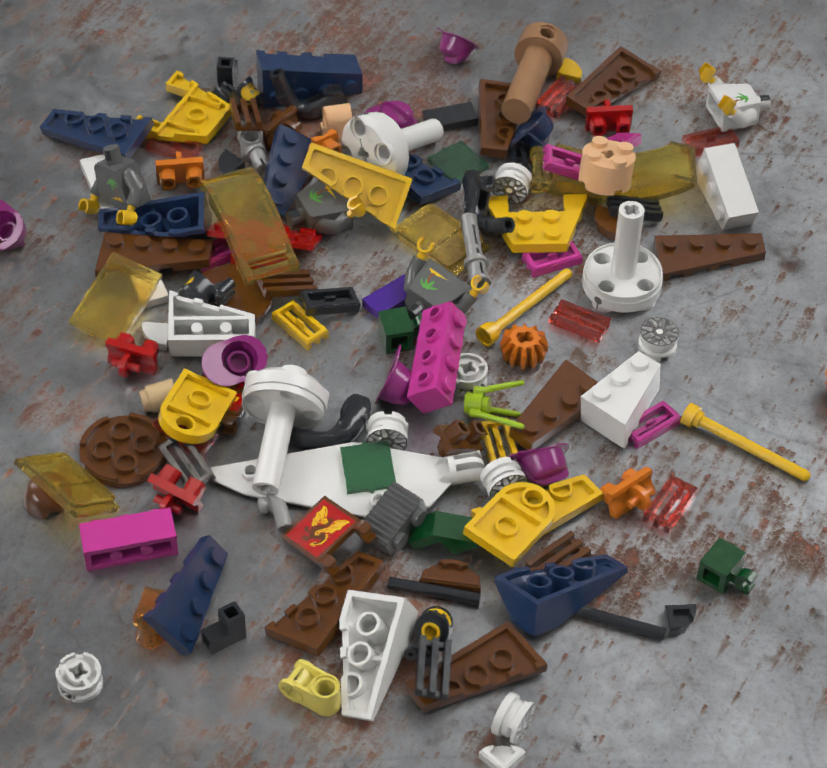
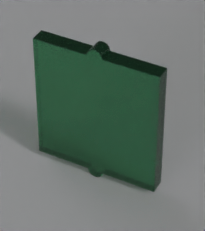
[427,140,489,183]
[340,440,396,495]

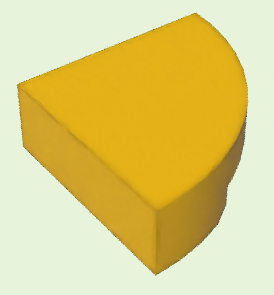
[556,57,582,84]

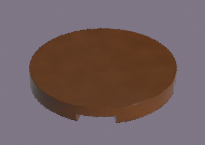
[202,264,273,325]
[79,413,169,488]

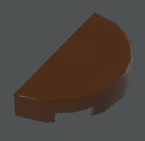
[594,204,644,240]
[419,559,481,593]

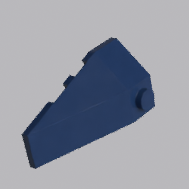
[98,192,212,238]
[494,554,628,637]

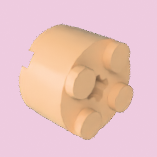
[578,136,636,196]

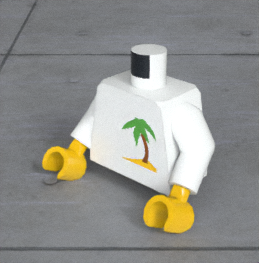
[698,62,771,132]

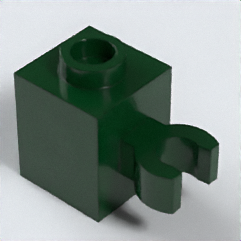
[378,307,422,355]
[696,537,757,595]

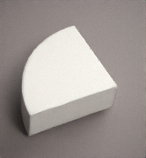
[142,322,168,351]
[479,745,526,768]

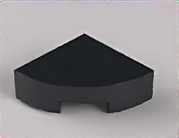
[218,149,245,181]
[664,604,696,638]

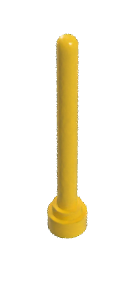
[475,268,572,347]
[680,402,811,481]

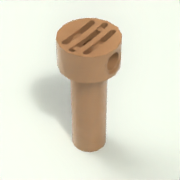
[501,22,569,124]

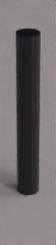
[387,577,481,605]
[573,606,666,640]

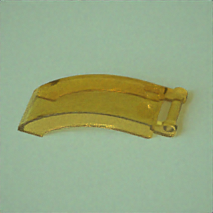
[530,141,697,205]
[199,167,300,286]

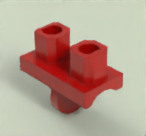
[584,99,633,137]
[105,332,159,378]
[147,464,206,515]

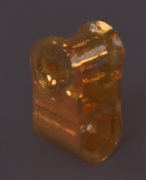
[133,587,166,649]

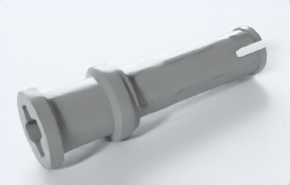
[460,213,492,289]

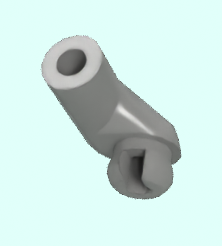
[257,494,292,531]

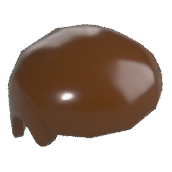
[23,473,71,519]

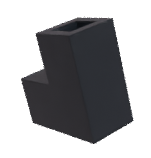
[216,57,238,87]
[201,601,247,655]

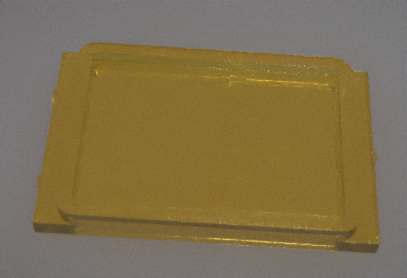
[390,204,490,275]
[68,252,162,342]
[14,452,120,519]

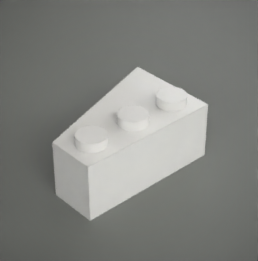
[693,143,759,230]
[168,290,256,357]
[580,351,661,449]

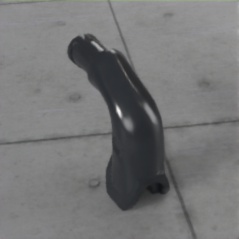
[269,68,348,119]
[463,169,515,238]
[289,394,371,451]

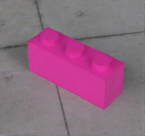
[79,507,179,571]

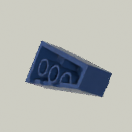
[256,50,363,109]

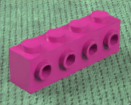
[407,301,466,414]

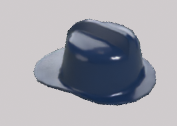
[511,106,554,147]

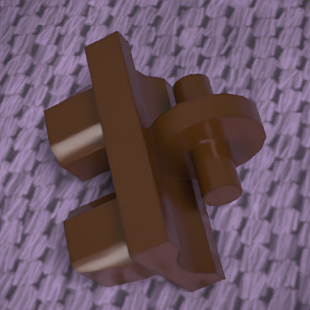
[261,105,302,152]
[432,420,488,457]

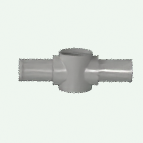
[232,114,268,176]

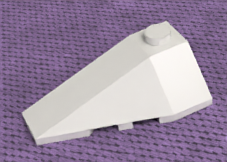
[339,590,418,722]

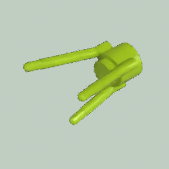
[464,380,525,429]

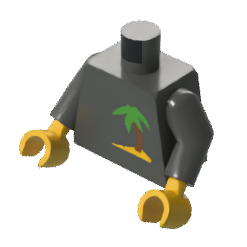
[78,144,151,225]
[286,177,366,235]
[404,237,490,320]

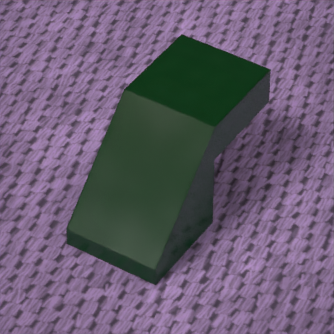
[408,511,479,555]

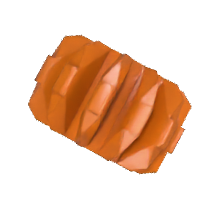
[500,323,548,370]

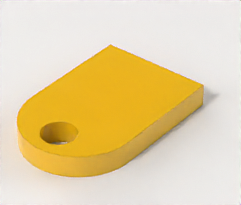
[158,368,237,444]
[463,482,555,567]

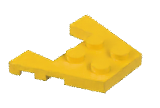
[135,71,231,144]
[488,194,587,253]

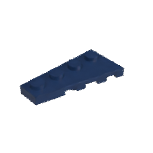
[39,109,155,158]
[256,124,311,221]
[404,154,462,205]
[142,535,228,656]

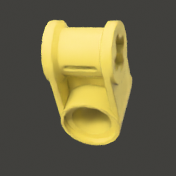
[278,659,341,717]

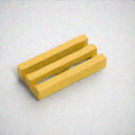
[272,300,329,351]
[482,418,518,463]

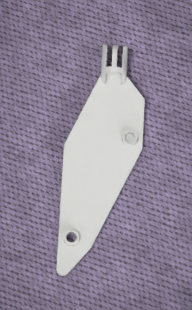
[210,442,484,518]

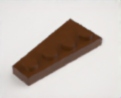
[565,46,661,116]
[478,79,517,158]
[95,232,214,279]
[654,233,766,281]
[509,359,598,450]
[264,551,385,657]
[405,621,548,712]

